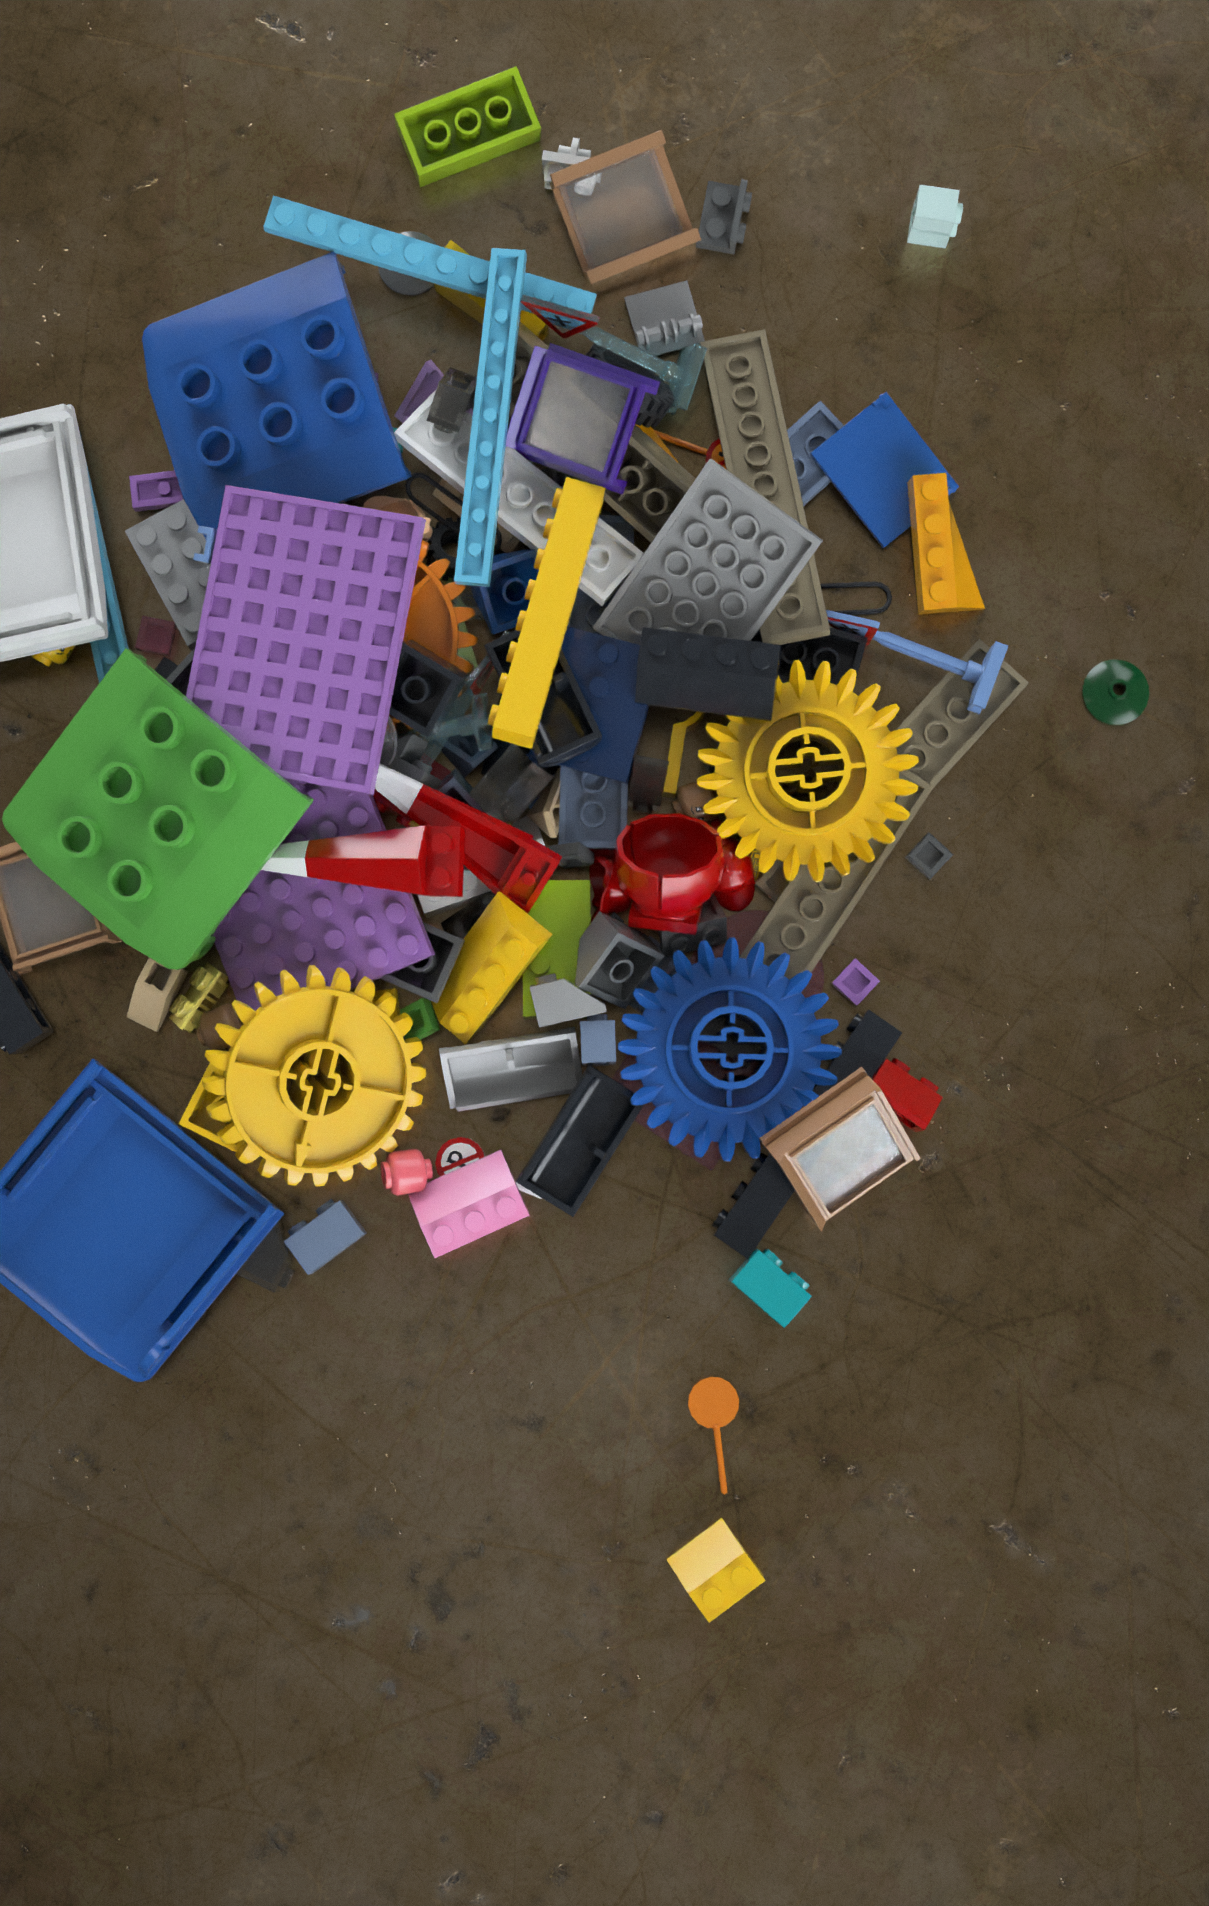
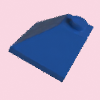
[470,549,539,634]

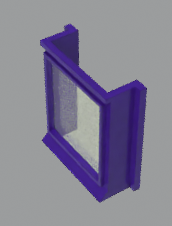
[506,343,660,494]

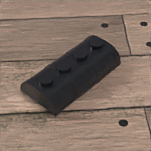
[484,630,603,767]
[515,1065,644,1217]

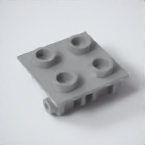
[624,280,705,359]

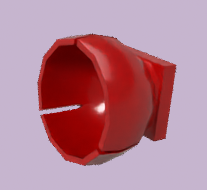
[614,813,725,935]

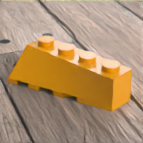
[907,473,985,615]

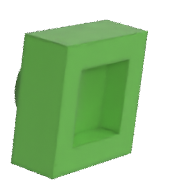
[400,998,440,1040]

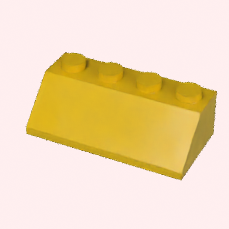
[431,891,553,1044]

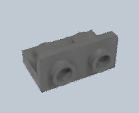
[696,179,752,254]
[656,893,727,957]

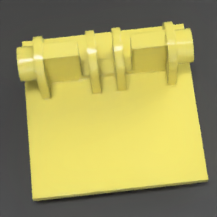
[169,962,228,1033]

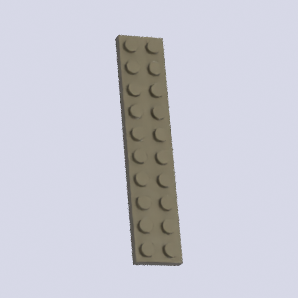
[700,329,830,645]
[755,638,1029,903]
[700,770,934,1069]

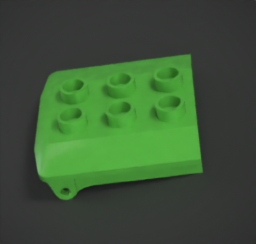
[2,648,314,970]

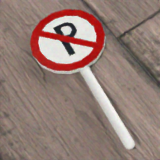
[435,1137,541,1199]

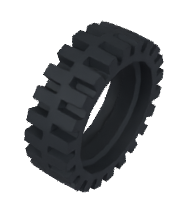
[576,342,675,428]

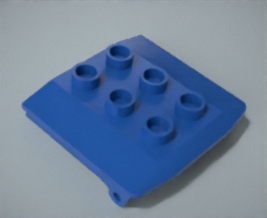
[142,251,412,540]
[0,1058,285,1382]

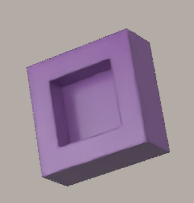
[831,958,880,1007]

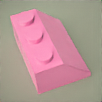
[408,1150,529,1258]

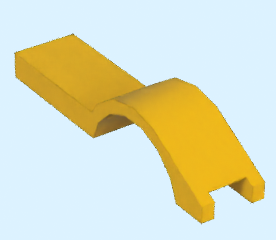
[662,711,705,799]

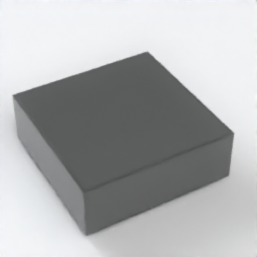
[905,832,954,880]
[549,842,595,869]

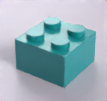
[728,1248,812,1328]

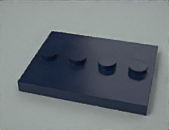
[529,626,649,784]

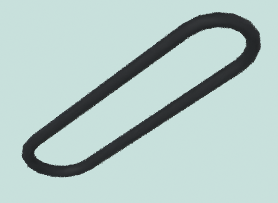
[405,473,502,552]
[820,581,892,615]

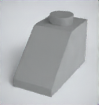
[530,973,607,1027]

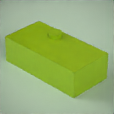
[394,66,541,187]
[523,880,591,1020]

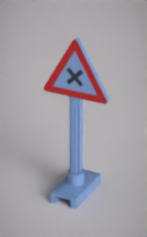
[826,610,1008,714]

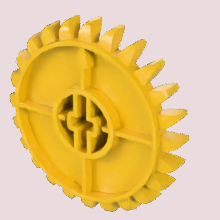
[697,660,919,882]
[202,965,426,1187]

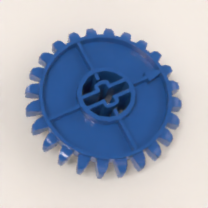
[617,937,842,1161]

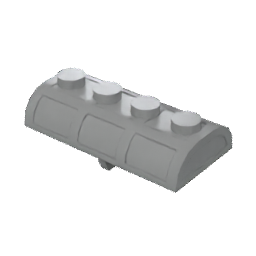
[439,1026,582,1112]

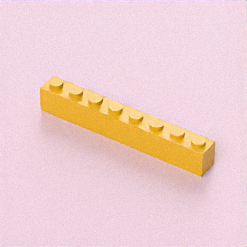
[487,477,606,749]

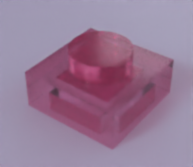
[135,615,177,657]

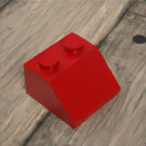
[871,1058,943,1132]

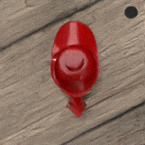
[709,818,755,912]
[589,849,632,922]

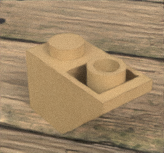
[127,958,188,1032]

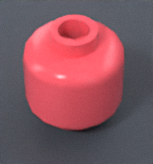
[380,1148,433,1196]

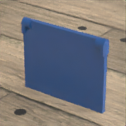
[810,392,959,548]

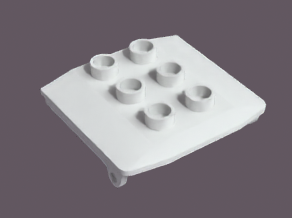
[0,404,108,662]

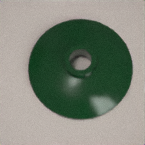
[1082,659,1149,725]

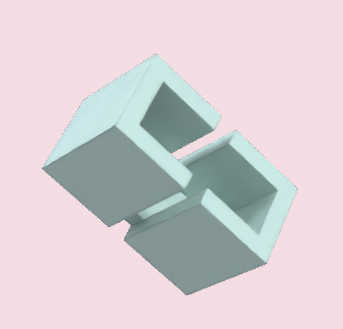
[907,185,963,248]

